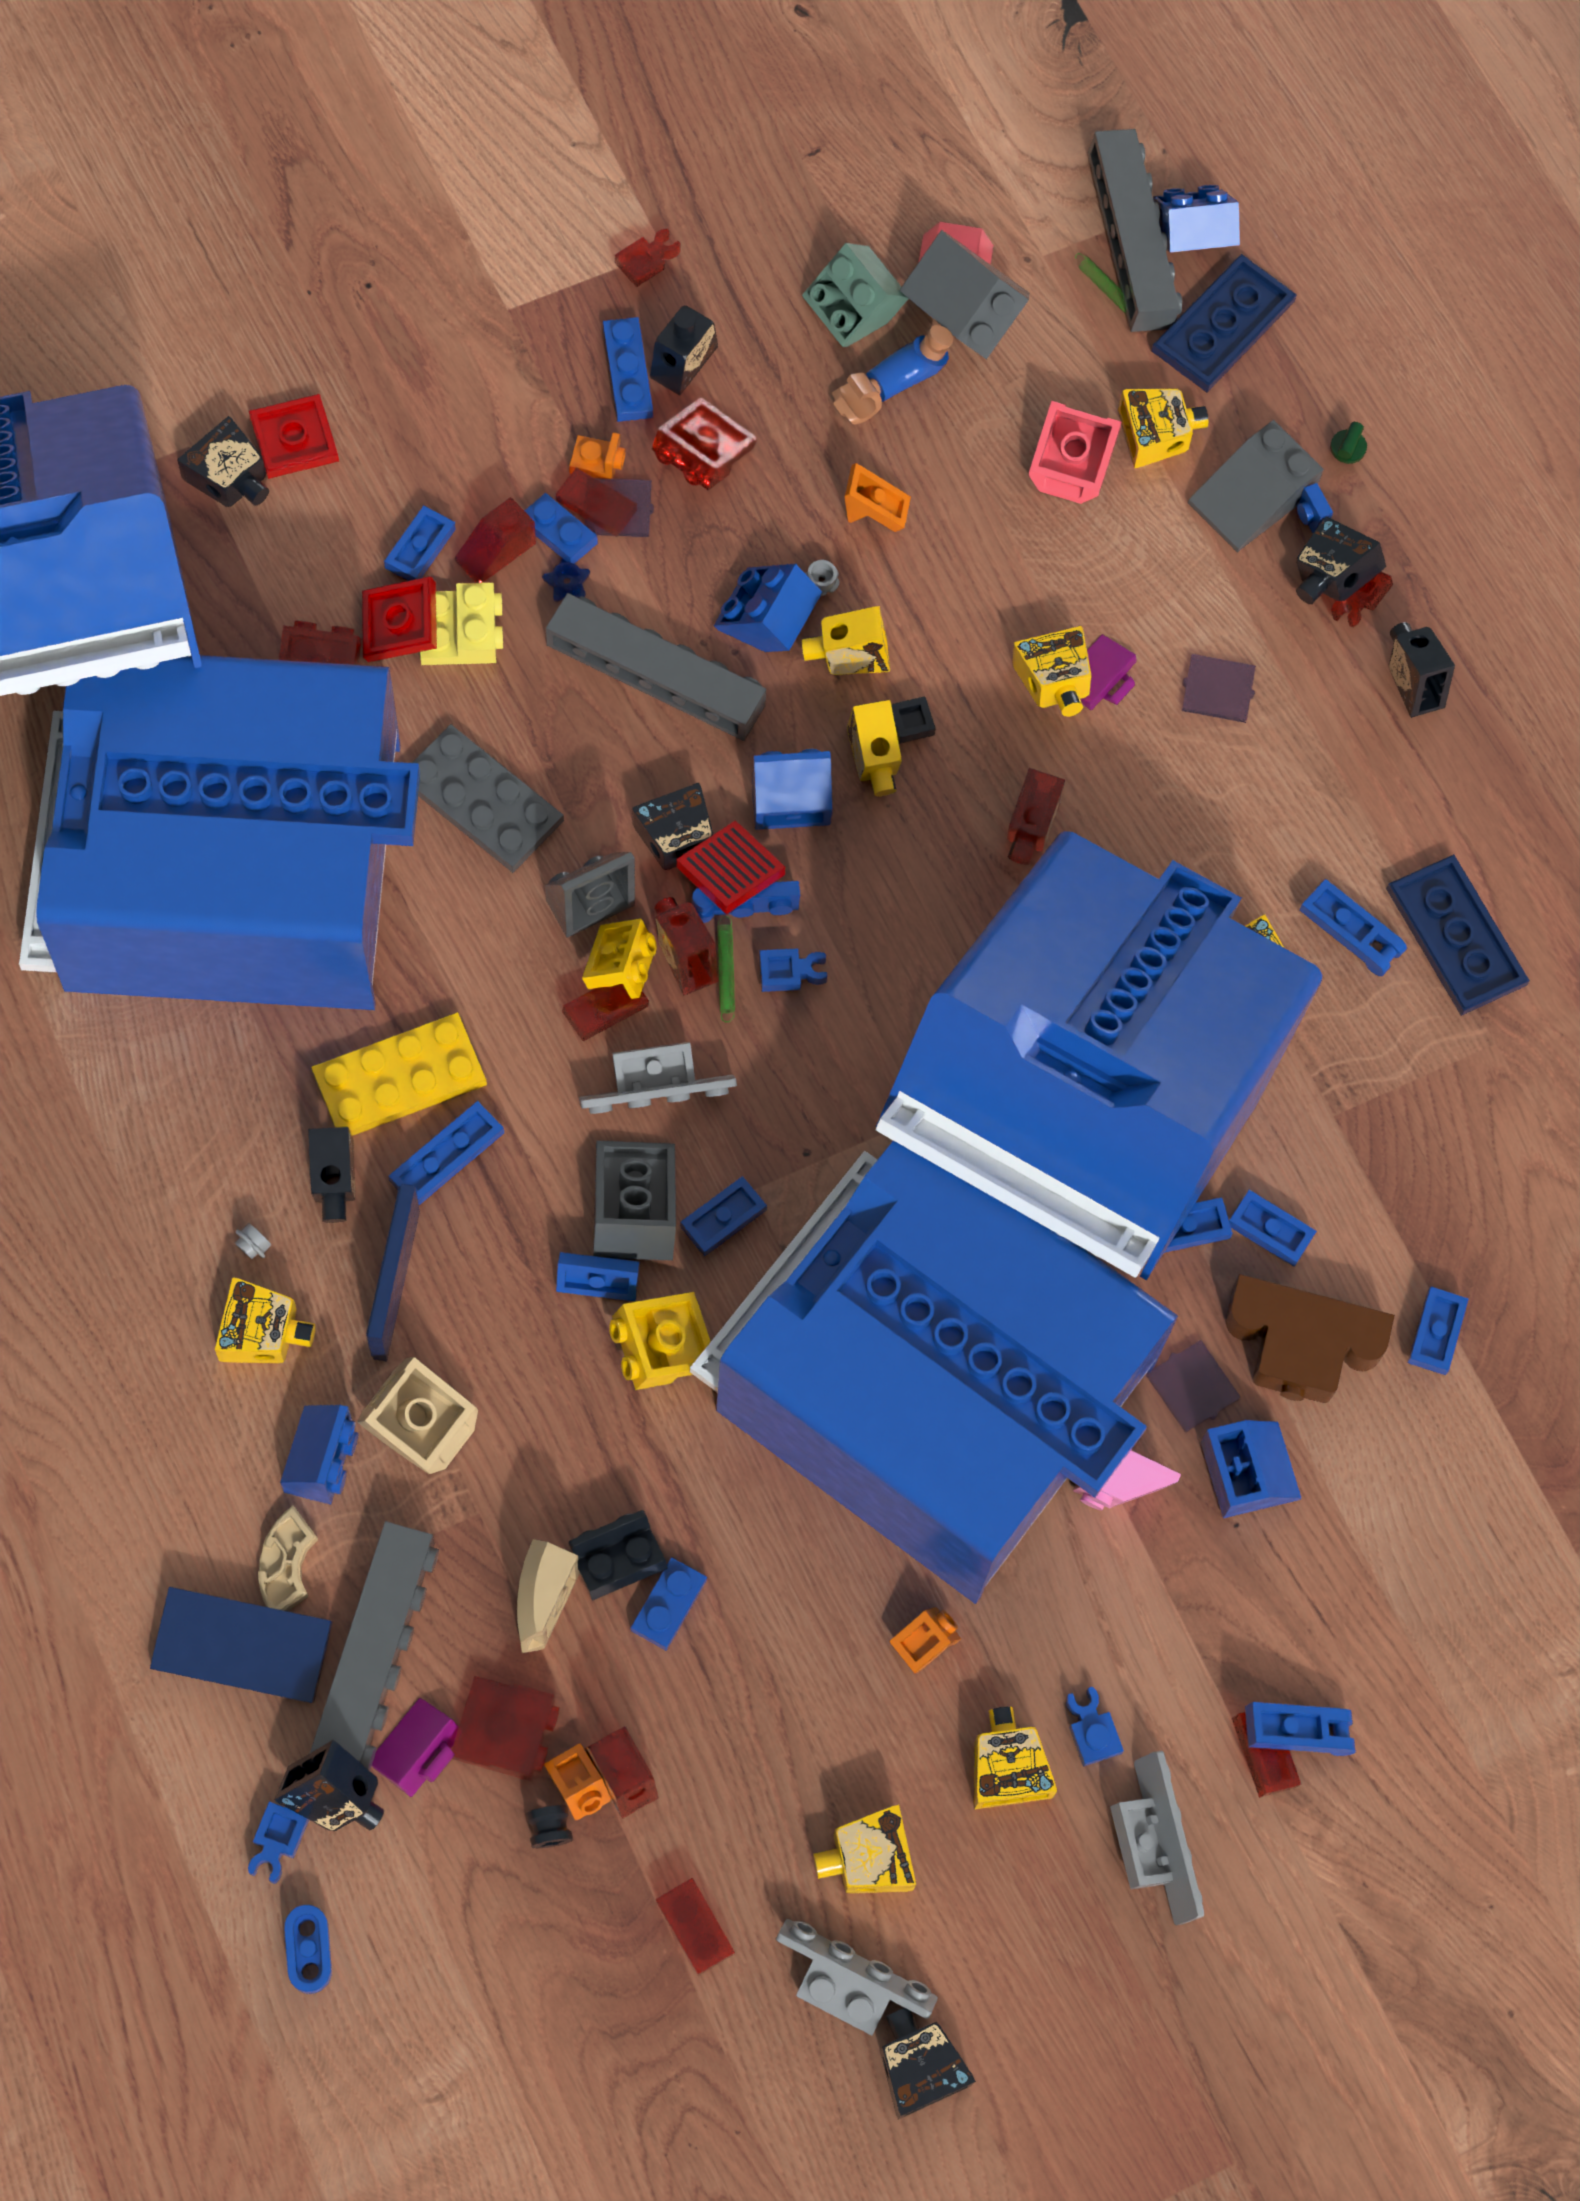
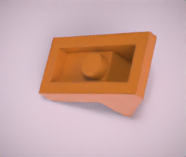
[844,463,911,532]

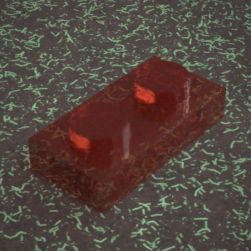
[1232,1712,1302,1798]
[656,1878,735,1976]

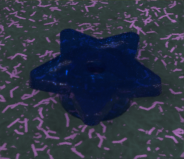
[542,559,590,602]

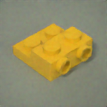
[609,1292,711,1390]

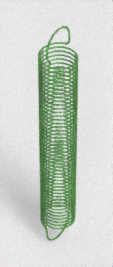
[1075,253,1126,314]
[717,916,735,1022]

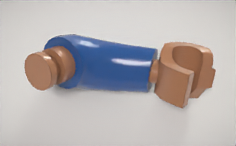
[832,325,954,425]

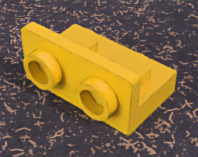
[582,918,657,999]

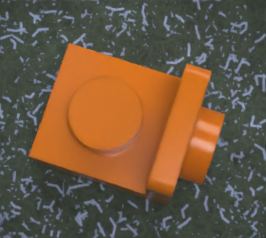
[569,432,626,482]
[889,1607,961,1674]
[544,1743,611,1820]

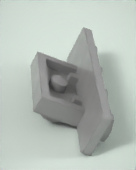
[579,1042,737,1114]
[1110,1751,1204,1925]
[776,1919,938,2036]

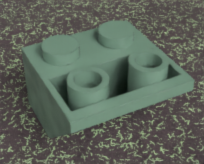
[802,243,909,347]

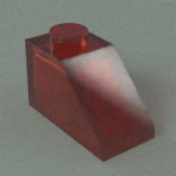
[455,497,536,583]

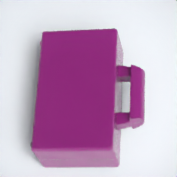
[1081,634,1137,710]
[371,1698,463,1797]

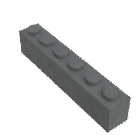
[1088,129,1182,332]
[546,593,766,741]
[310,1521,439,1771]

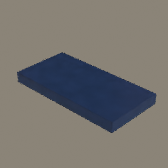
[1151,254,1297,393]
[1386,854,1530,1016]
[366,1184,420,1362]
[150,1587,333,1703]

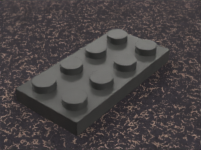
[412,724,564,873]

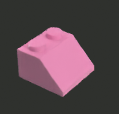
[1073,1450,1181,1511]

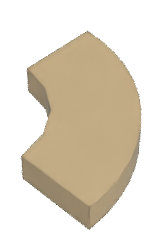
[258,1505,318,1611]

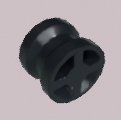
[526,1805,573,1849]

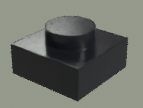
[891,696,936,744]

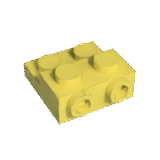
[420,583,503,665]

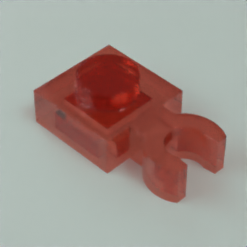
[615,228,681,288]
[1331,572,1393,627]

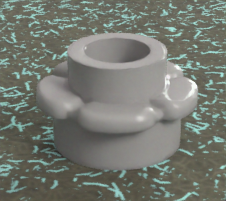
[805,560,840,596]
[235,1223,271,1259]

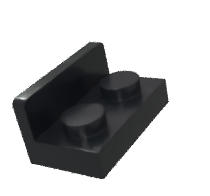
[569,1510,668,1601]

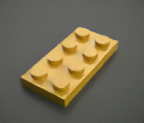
[311,1012,487,1136]

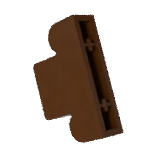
[1226,1274,1395,1403]

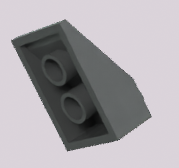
[899,229,1030,360]
[1188,420,1324,552]
[545,852,635,938]
[593,1140,676,1261]

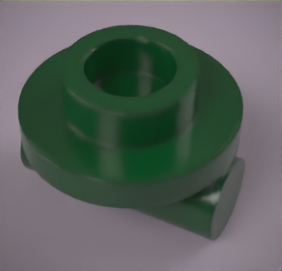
[1330,421,1367,464]

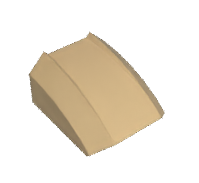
[357,1357,478,1474]
[517,1539,579,1653]

